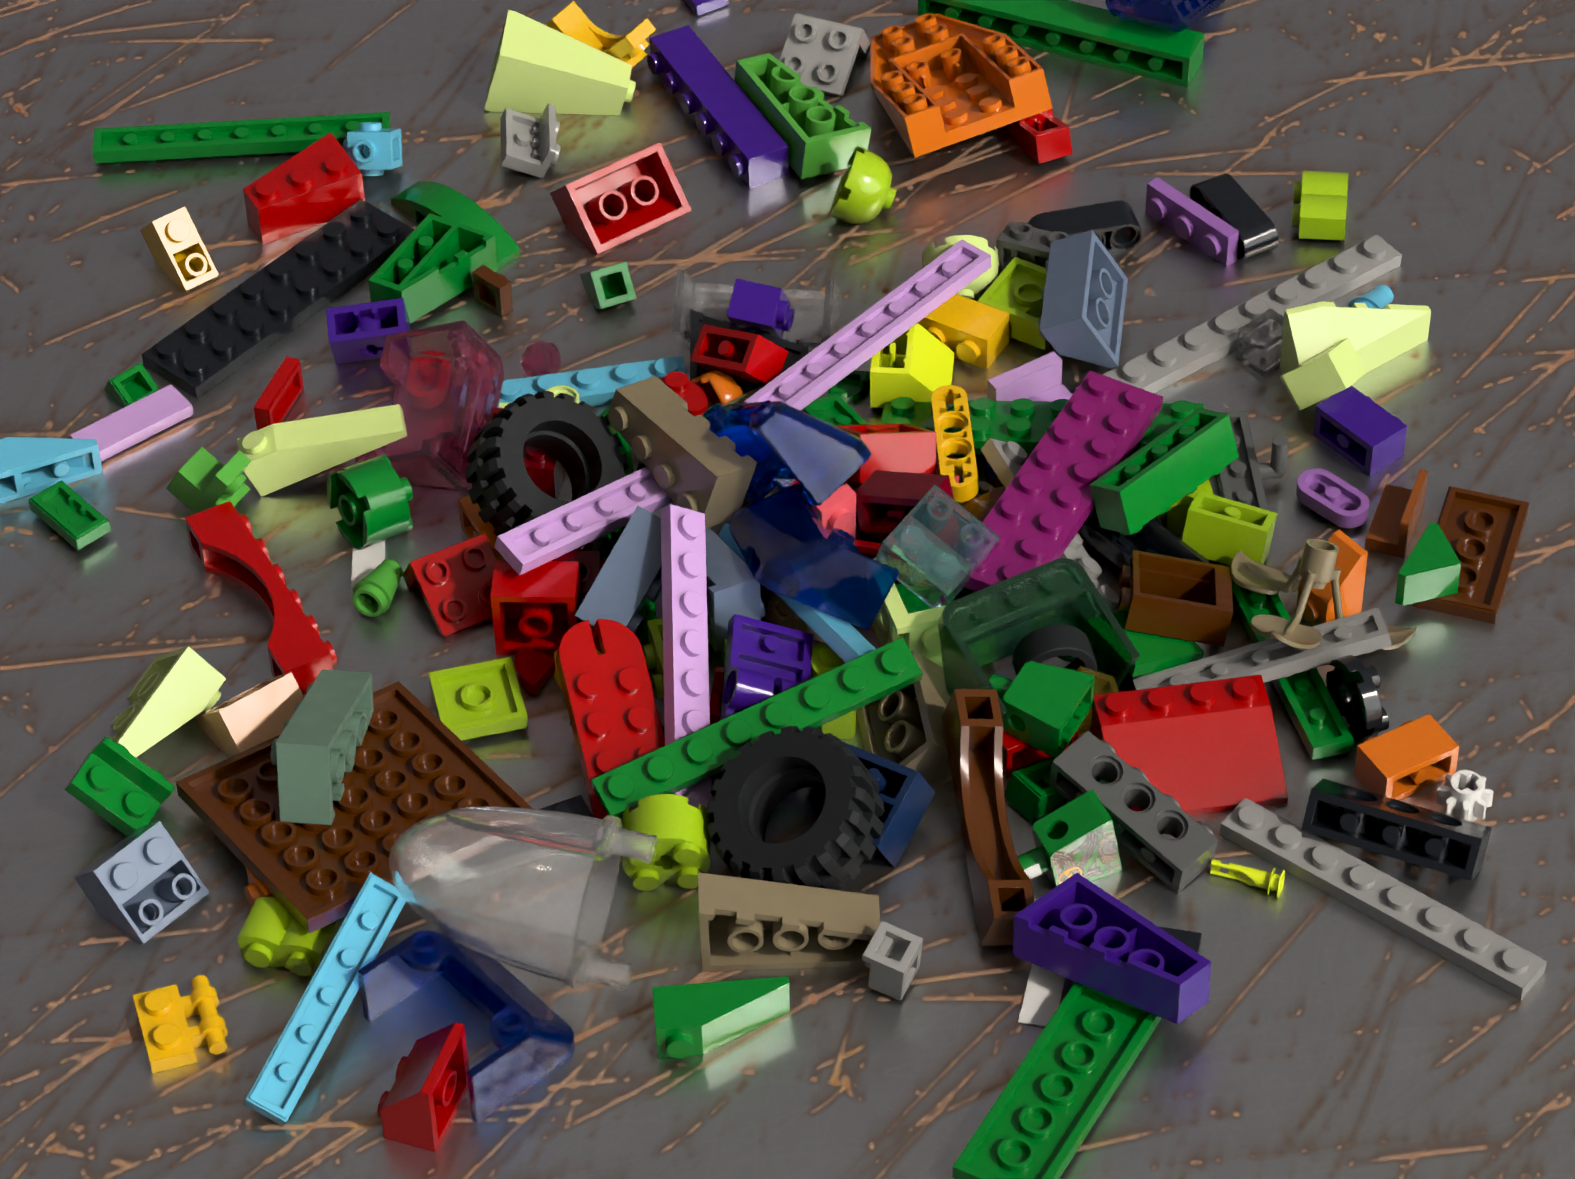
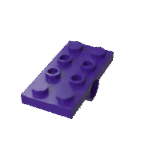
[719,614,813,792]

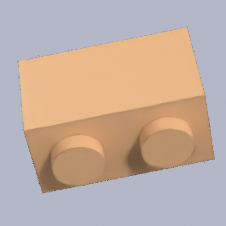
[194,672,304,758]

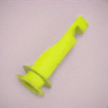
[1210,859,1285,898]

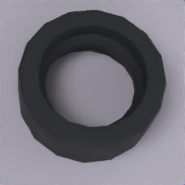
[1012,624,1097,679]

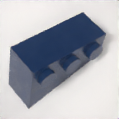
[809,741,936,867]

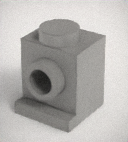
[862,921,923,1001]

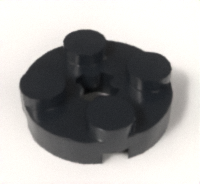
[1326,655,1389,742]

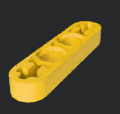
[931,385,979,502]

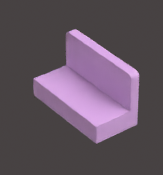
[987,351,1073,402]

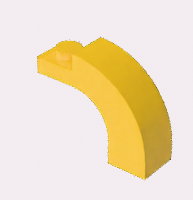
[544,1,656,68]

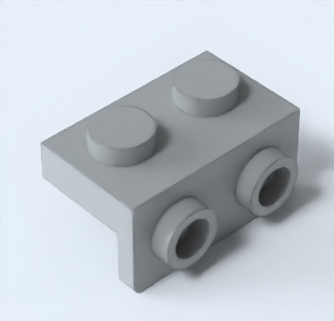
[500,104,560,178]

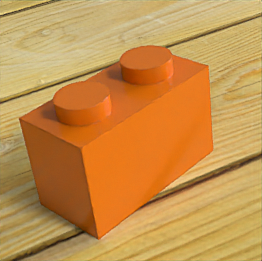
[1354,714,1459,801]

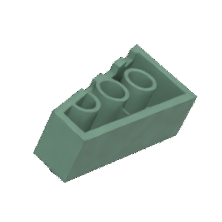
[271,669,374,825]

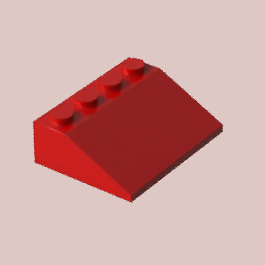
[1091,675,1288,816]

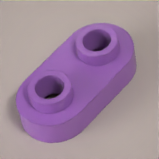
[1296,468,1369,528]

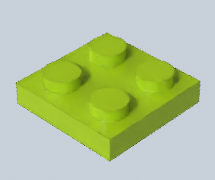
[428,657,529,741]

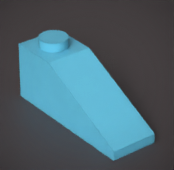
[0,437,103,504]

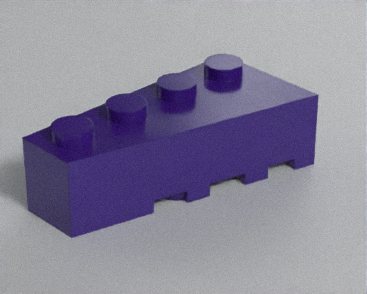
[1013,873,1211,1024]

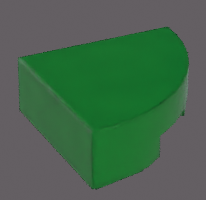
[827,370,870,403]

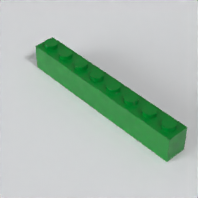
[918,0,1205,87]

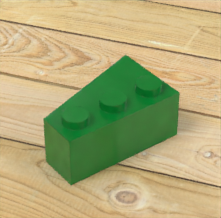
[368,213,498,324]

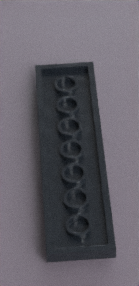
[142,199,415,399]

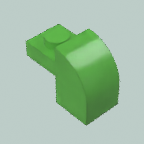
[166,447,251,512]

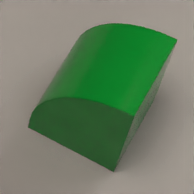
[580,262,637,309]

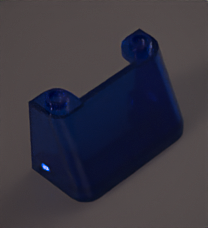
[702,400,871,506]

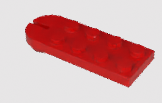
[556,619,665,834]

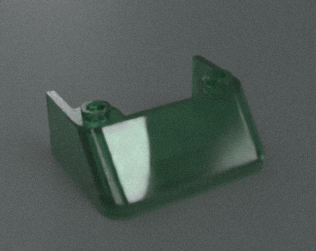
[938,558,1140,720]

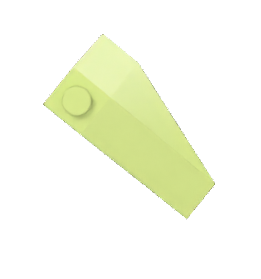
[1280,301,1431,374]
[237,404,407,497]
[108,646,226,757]

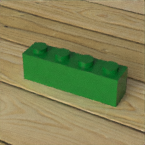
[1090,408,1239,535]

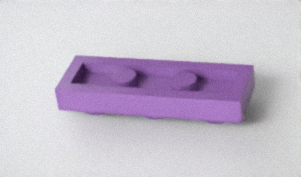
[1145,177,1239,267]

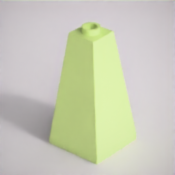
[484,10,636,116]

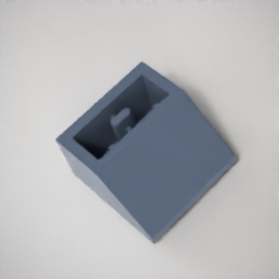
[74,821,209,945]

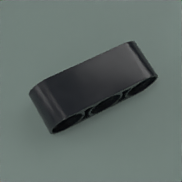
[1189,173,1279,261]
[1028,201,1143,253]

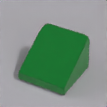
[104,362,160,408]

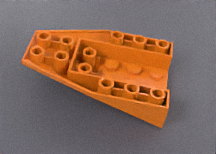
[870,13,1053,158]

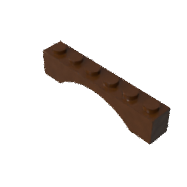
[942,689,1035,946]

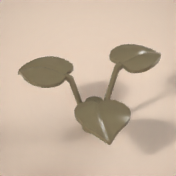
[1231,539,1417,650]

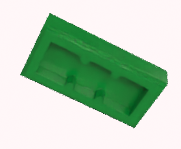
[28,480,111,550]

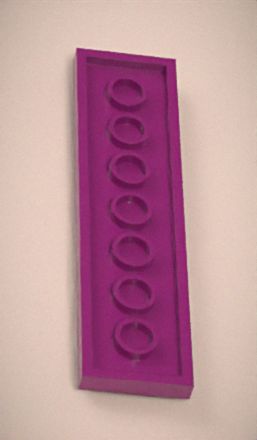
[948,371,1163,610]

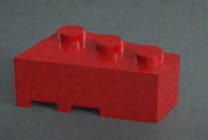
[243,132,365,245]

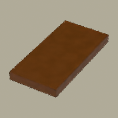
[1413,486,1529,624]

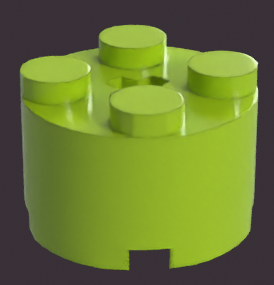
[622,794,711,891]

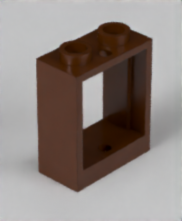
[1118,550,1233,647]

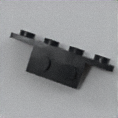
[1079,507,1209,570]

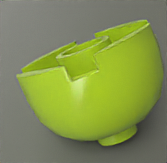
[830,146,897,224]

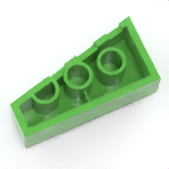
[734,53,871,179]

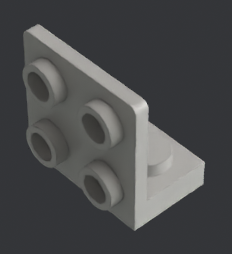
[779,13,871,97]

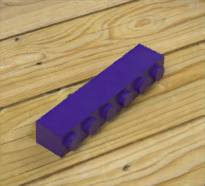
[647,25,789,189]

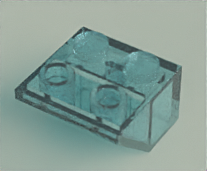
[874,485,1000,608]

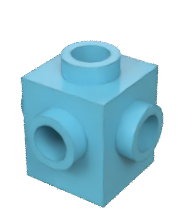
[343,122,403,176]

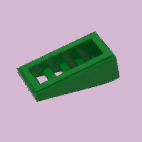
[1004,757,1100,822]

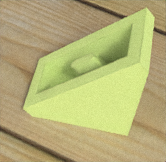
[1279,338,1367,411]

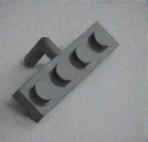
[1216,411,1289,510]

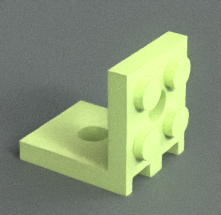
[866,557,995,676]

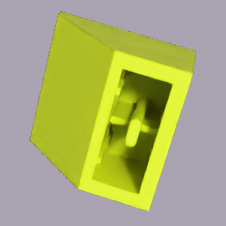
[870,323,954,408]

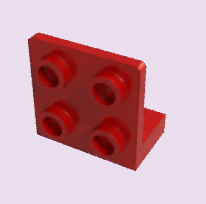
[402,533,497,637]

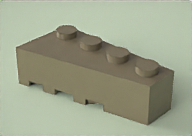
[607,376,757,529]
[698,872,880,972]

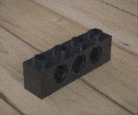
[1301,778,1492,881]

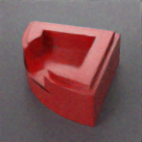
[515,644,555,696]

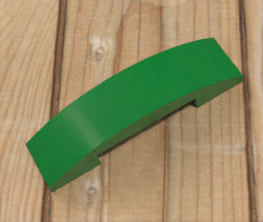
[391,181,520,268]

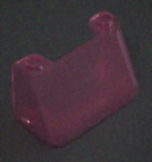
[355,320,504,491]

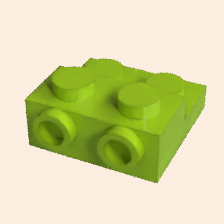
[978,257,1050,350]

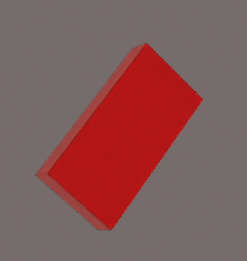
[254,356,304,430]

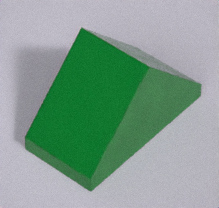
[1395,522,1461,606]

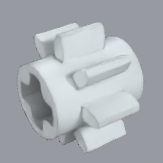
[1437,770,1493,822]

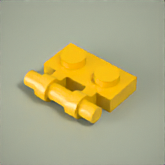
[132,975,228,1074]

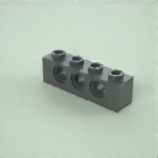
[1048,731,1218,894]

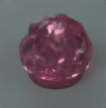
[521,340,561,377]

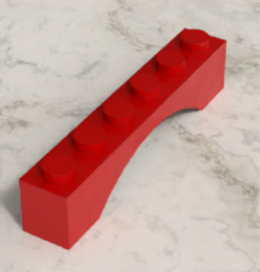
[185,501,337,695]

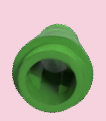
[352,559,403,617]

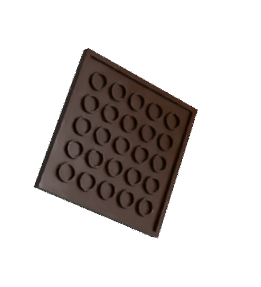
[176,681,537,934]

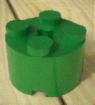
[327,454,413,548]

